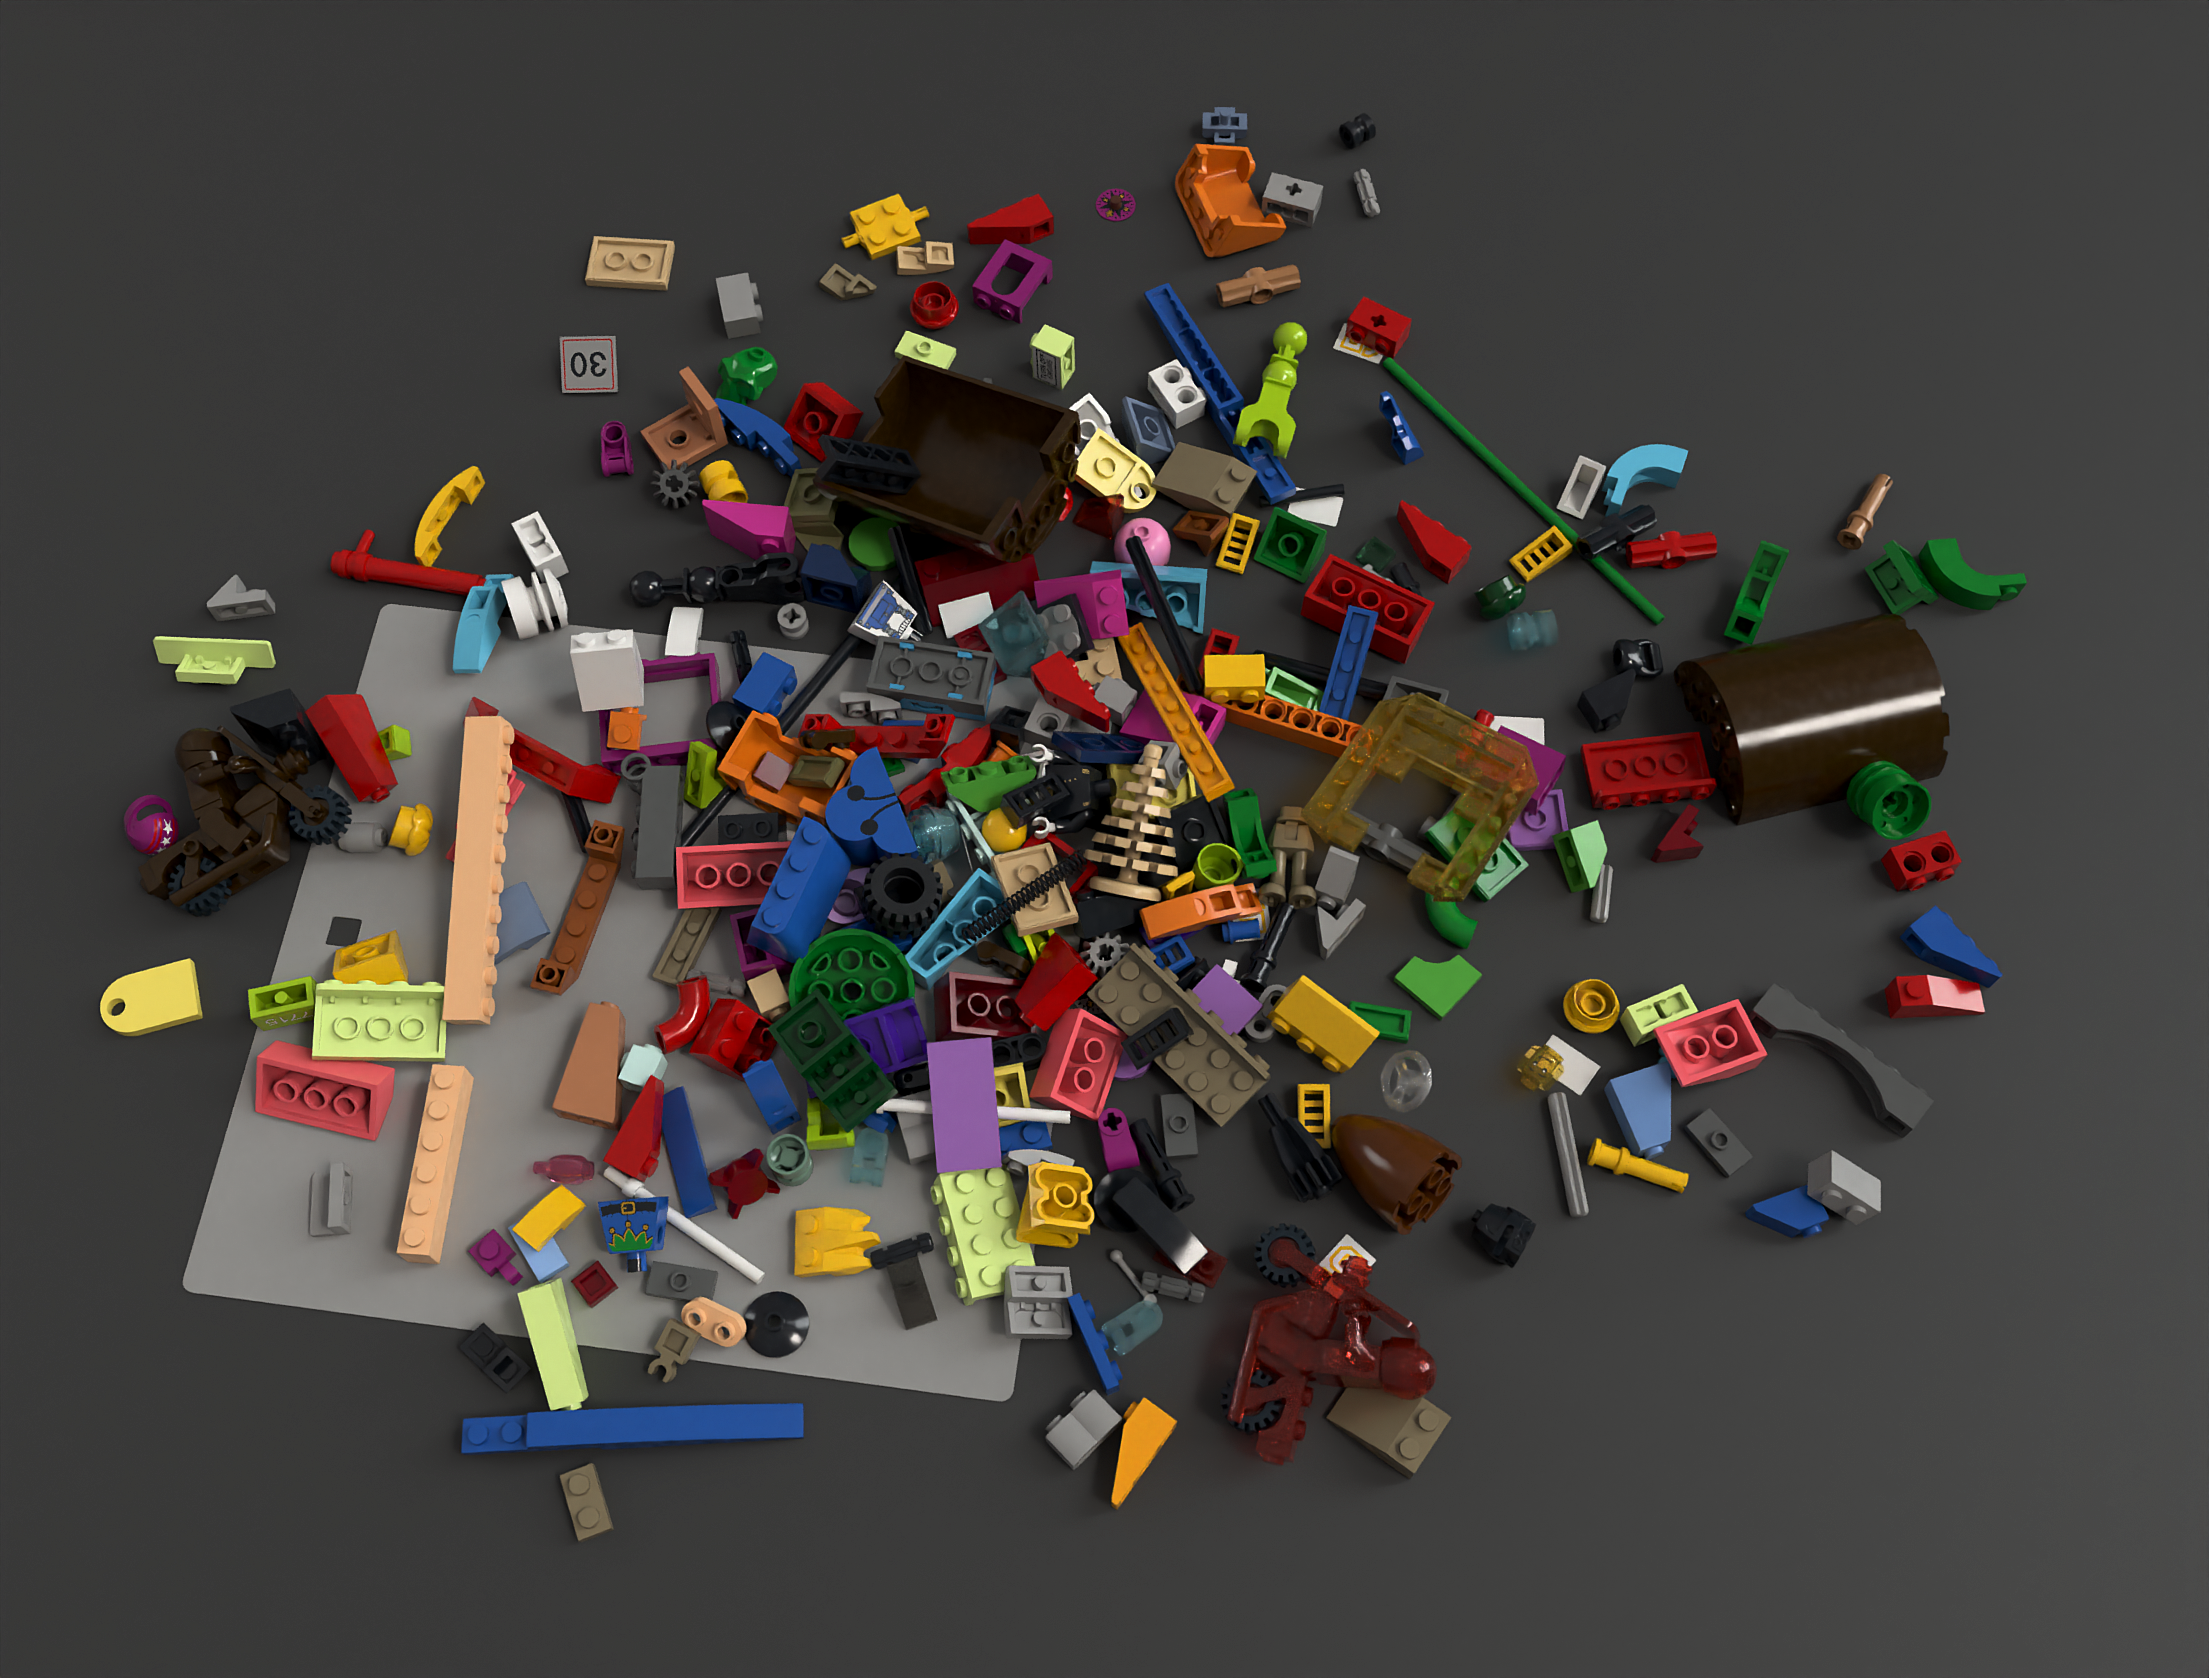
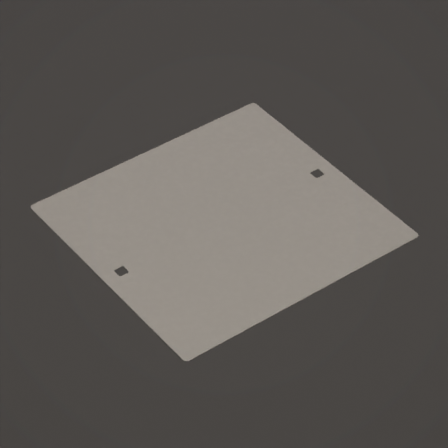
[183,604,1112,1402]

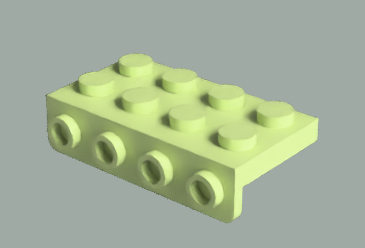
[312,980,447,1062]
[931,1164,1036,1306]

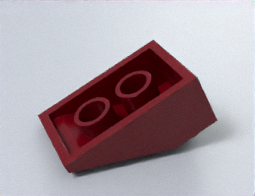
[933,971,1037,1042]

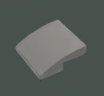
[1004,1265,1073,1339]

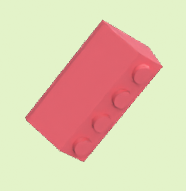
[676,841,791,909]
[255,1040,395,1141]

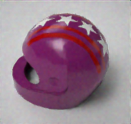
[124,795,179,855]

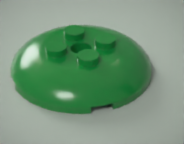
[789,928,915,1020]

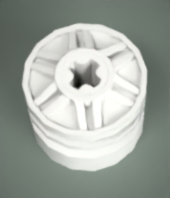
[501,567,569,640]

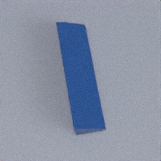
[662,1086,718,1219]

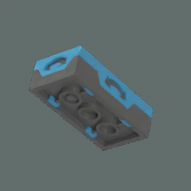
[867,635,997,721]

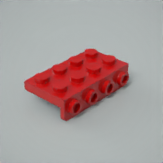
[1580,732,1717,810]

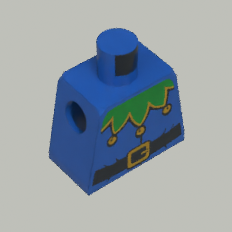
[598,1196,669,1273]

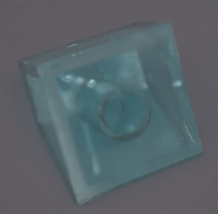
[978,591,1050,677]

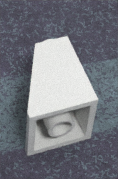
[570,629,644,712]

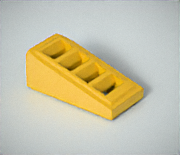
[1215,513,1260,575]
[1509,525,1573,583]
[1157,871,1195,902]
[1297,1084,1331,1148]

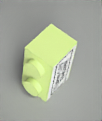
[1029,324,1075,390]

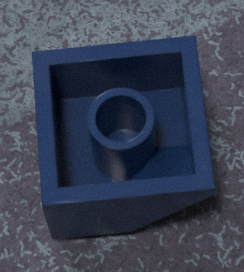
[800,543,873,614]

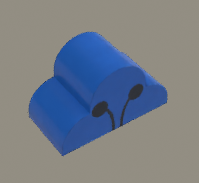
[825,747,919,866]

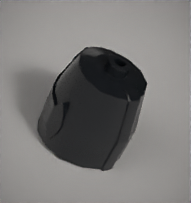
[1471,1203,1537,1268]

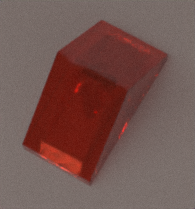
[1072,493,1124,540]

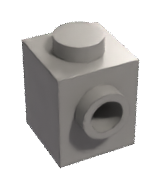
[1093,675,1137,727]

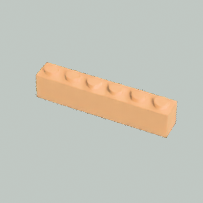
[396,1064,474,1264]

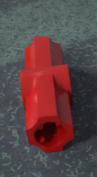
[1625,531,1717,569]

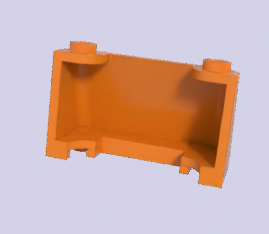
[1175,144,1287,258]

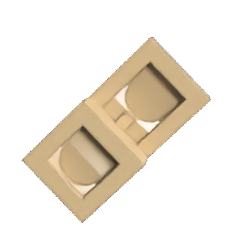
[896,241,954,275]

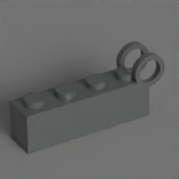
[621,753,685,890]

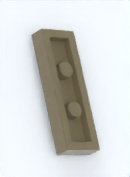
[652,907,722,989]

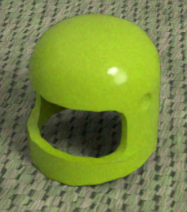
[1192,843,1243,891]

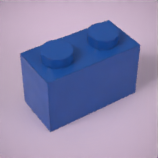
[732,652,798,717]

